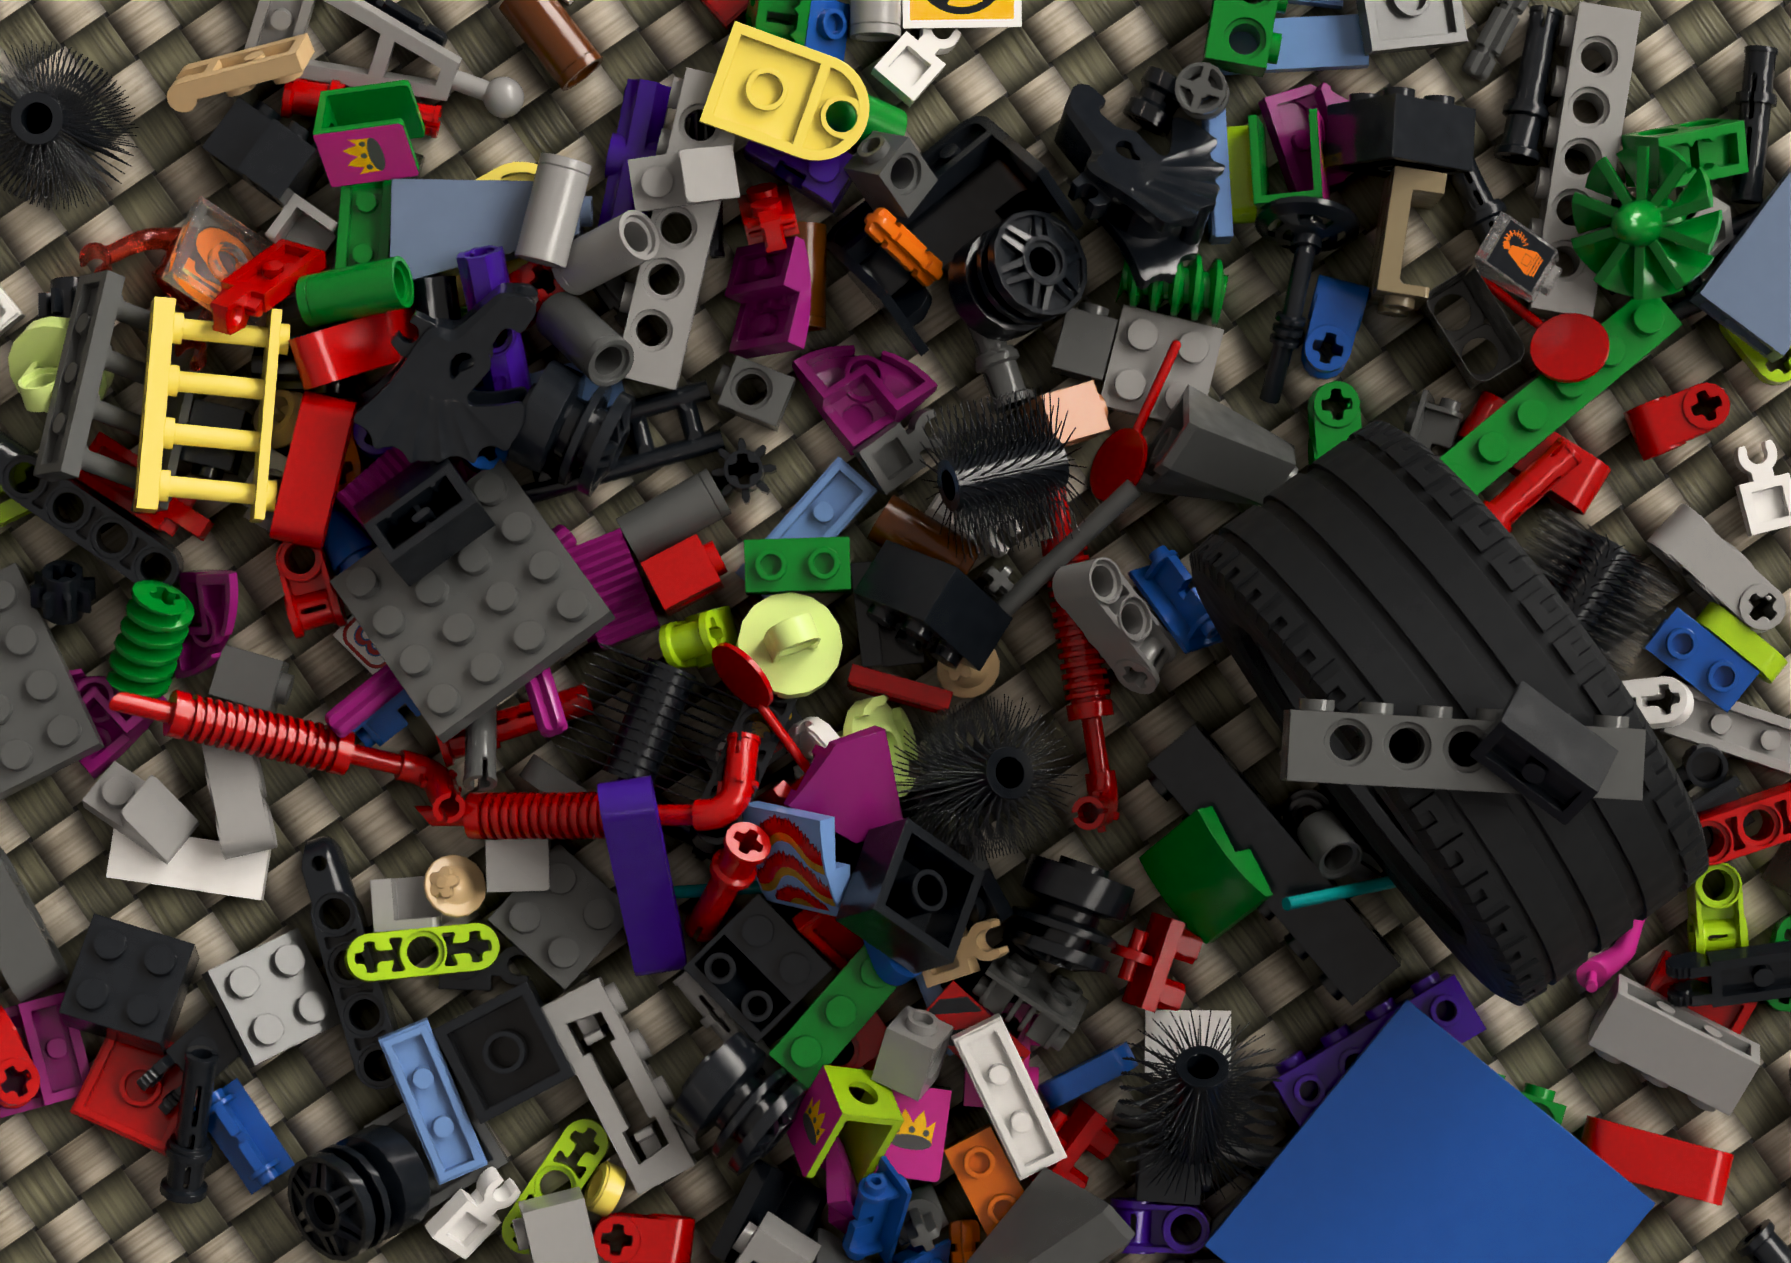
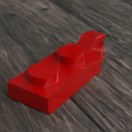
[737,182,800,253]
[210,238,327,335]
[76,431,215,541]

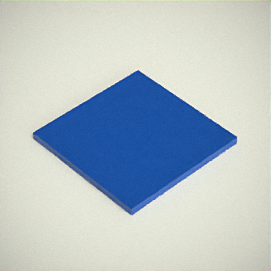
[1204,999,1656,1263]

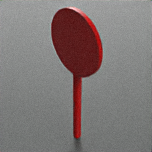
[1478,271,1610,383]
[1090,340,1181,502]
[712,642,811,774]

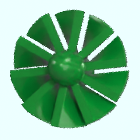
[1571,146,1723,300]

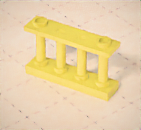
[133,296,290,523]

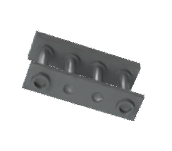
[33,270,212,514]

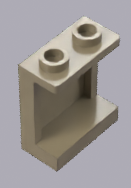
[1366,166,1447,318]

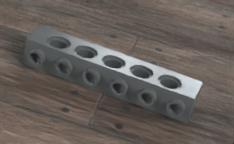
[1280,698,1646,801]

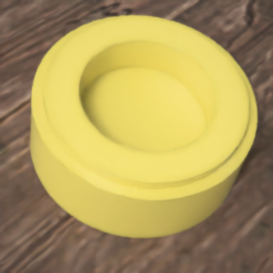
[584,1161,626,1217]

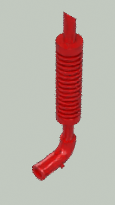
[1040,487,1120,833]
[109,689,466,823]
[414,732,761,839]

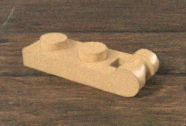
[166,33,315,113]

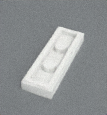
[106,829,271,900]
[951,1013,1067,1181]

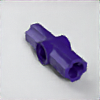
[598,79,671,226]
[456,245,532,392]

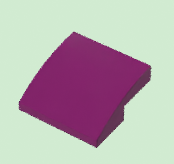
[724,236,811,359]
[0,991,90,1118]

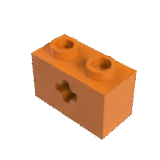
[944,1123,1024,1236]

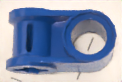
[1301,274,1370,380]

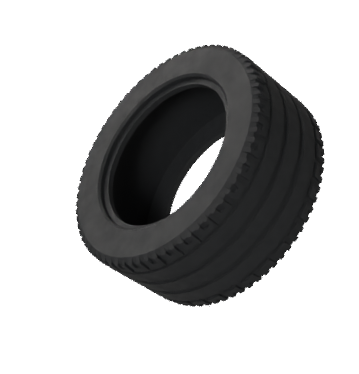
[1189,420,1709,1006]

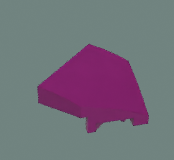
[1258,82,1350,193]
[783,725,903,843]

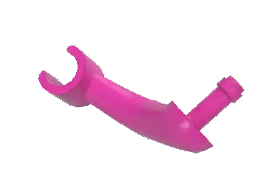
[1576,917,1648,993]

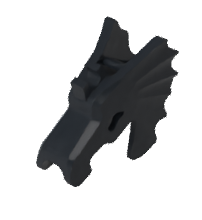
[1054,84,1225,290]
[353,282,538,463]

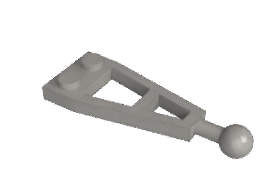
[244,0,524,118]

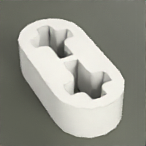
[1622,676,1694,729]

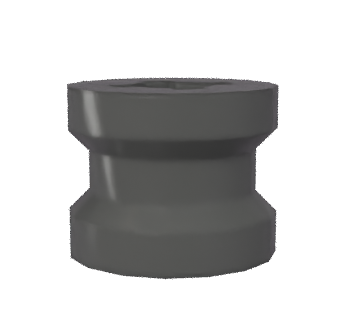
[1175,62,1230,121]

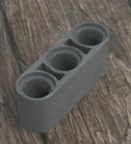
[0,847,70,1003]

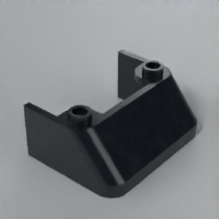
[826,116,1084,356]

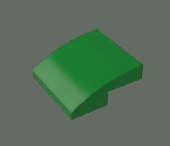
[1139,806,1273,944]

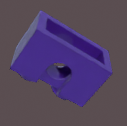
[744,140,853,213]

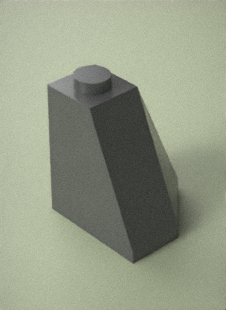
[1136,384,1298,506]
[966,1167,1136,1263]

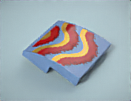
[743,801,851,916]

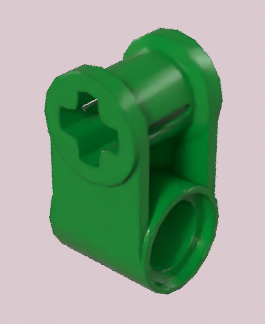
[1307,381,1362,465]

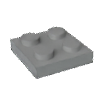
[1101,304,1224,423]

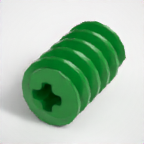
[1116,254,1228,326]
[106,580,195,698]

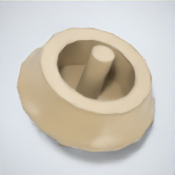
[253,389,303,449]
[937,649,1000,698]
[423,854,486,918]

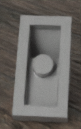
[628,145,740,212]
[82,761,200,864]

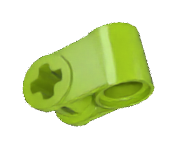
[659,606,738,669]
[1687,863,1749,955]

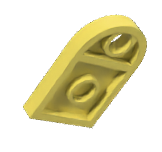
[699,21,869,161]

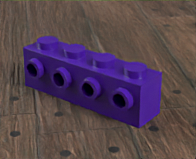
[1270,970,1486,1129]

